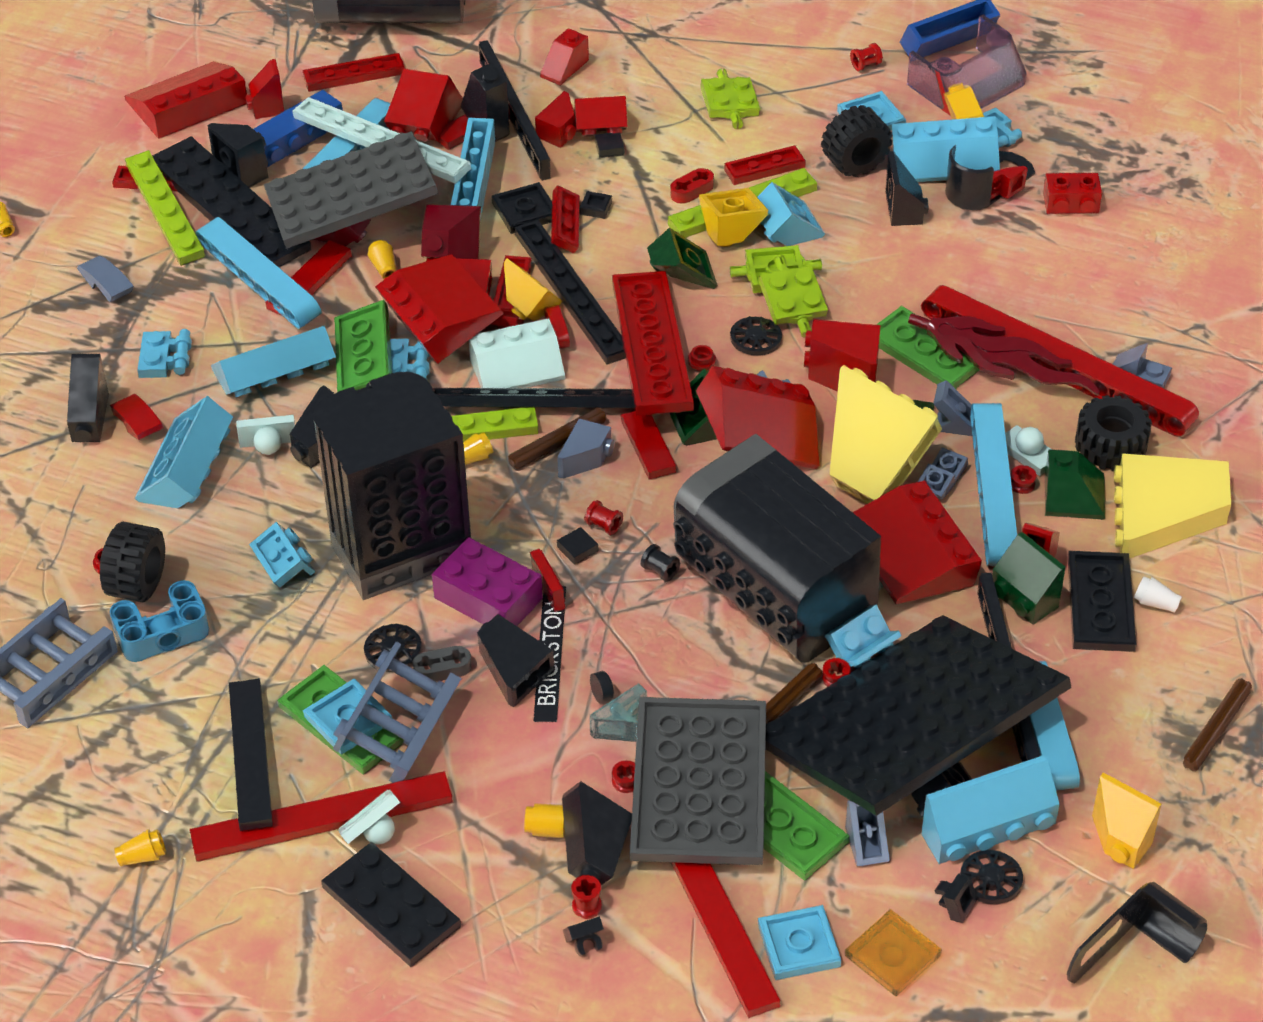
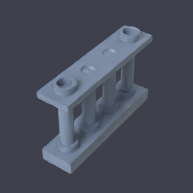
[0,598,118,728]
[333,642,462,783]

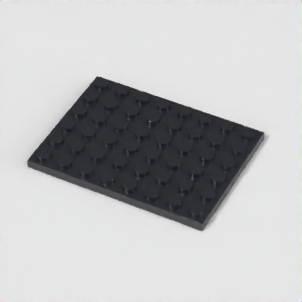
[765,615,1072,816]

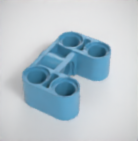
[110,580,209,662]

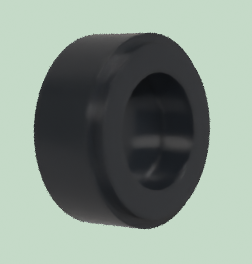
[590,670,614,704]

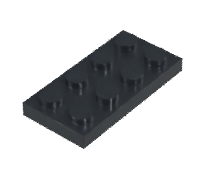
[321,842,461,967]

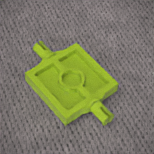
[700,68,760,129]
[730,245,822,293]
[758,255,828,338]

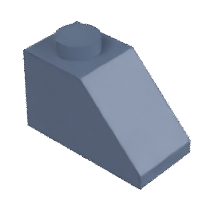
[557,419,615,479]

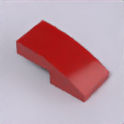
[991,166,1028,199]
[110,394,164,440]

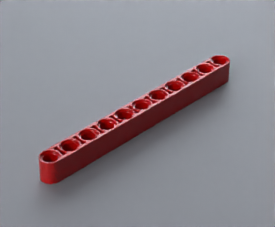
[921,285,1199,436]

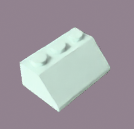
[469,318,565,388]

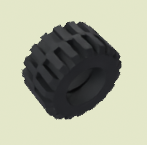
[821,105,893,177]
[1075,395,1152,471]
[100,521,165,602]

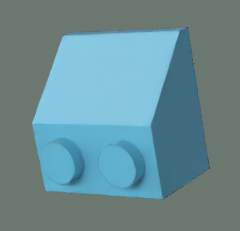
[757,182,825,246]

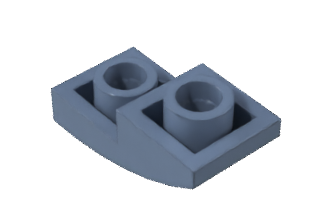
[77,256,134,302]
[918,448,968,499]

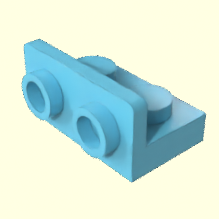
[249,522,315,588]
[825,604,902,669]

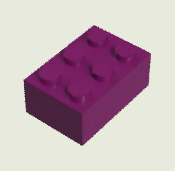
[432,537,543,626]

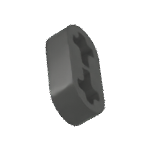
[413,646,471,682]

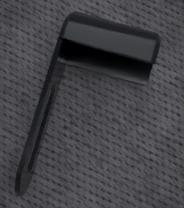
[945,145,1035,211]
[1067,882,1207,983]

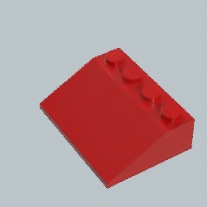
[124,61,247,139]
[375,254,504,364]
[696,366,820,470]
[853,480,982,604]

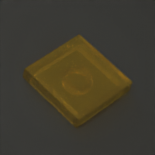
[845,909,942,997]

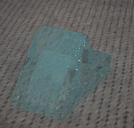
[590,683,647,742]

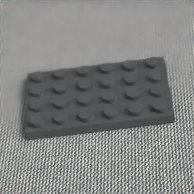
[264,131,439,249]
[630,697,766,865]

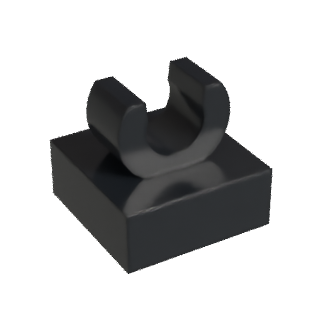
[934,873,977,923]
[563,916,604,956]

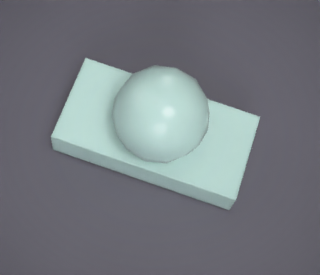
[236,415,295,455]
[1005,425,1051,476]
[338,789,400,845]

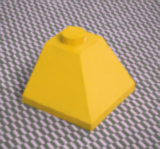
[699,188,768,247]
[504,258,563,321]
[1092,772,1162,869]

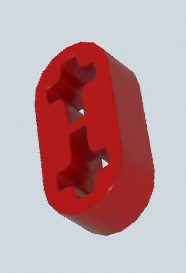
[670,168,714,204]
[544,305,570,349]

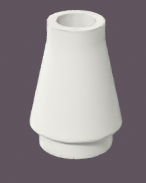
[1134,576,1182,613]

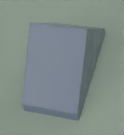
[845,800,890,866]

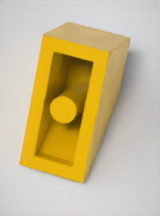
[943,83,984,119]

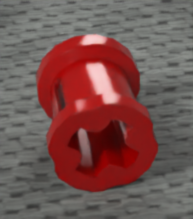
[850,43,883,71]
[584,500,623,536]
[571,875,602,919]

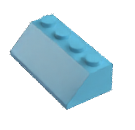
[892,116,1000,182]
[211,325,336,397]
[134,396,233,509]
[921,755,1060,864]

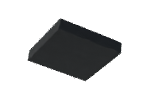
[491,182,552,234]

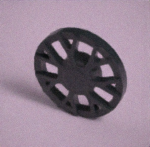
[730,316,782,355]
[364,623,422,672]
[960,850,1023,904]

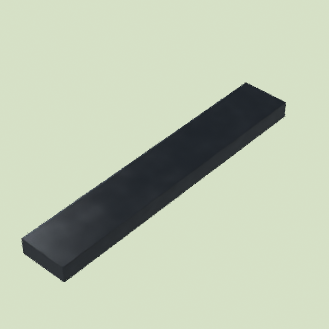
[229,678,273,831]

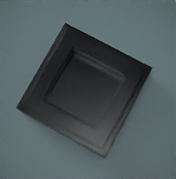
[595,132,624,158]
[580,191,612,219]
[557,527,599,565]

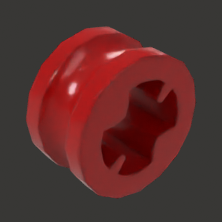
[1010,465,1037,494]
[822,658,850,687]
[612,760,635,793]

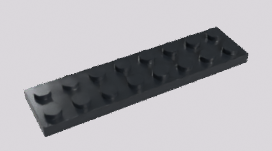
[152,136,311,267]

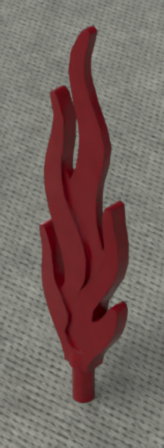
[908,313,1100,396]

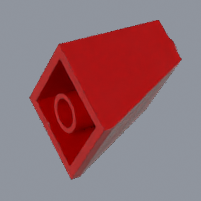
[384,69,463,142]
[804,319,881,392]

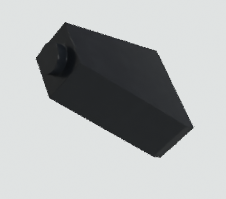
[460,63,510,142]
[67,354,109,442]
[290,385,334,468]
[477,614,555,707]
[562,781,632,885]

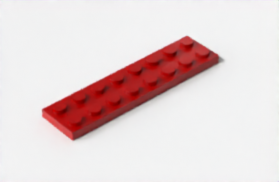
[612,271,694,415]

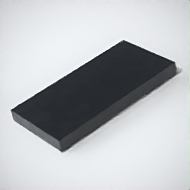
[1068,551,1136,652]

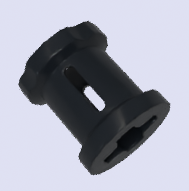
[640,544,681,582]

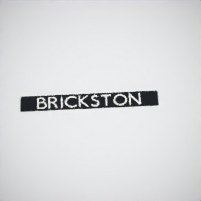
[533,586,566,722]

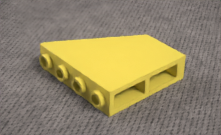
[830,365,942,504]
[1114,454,1231,559]

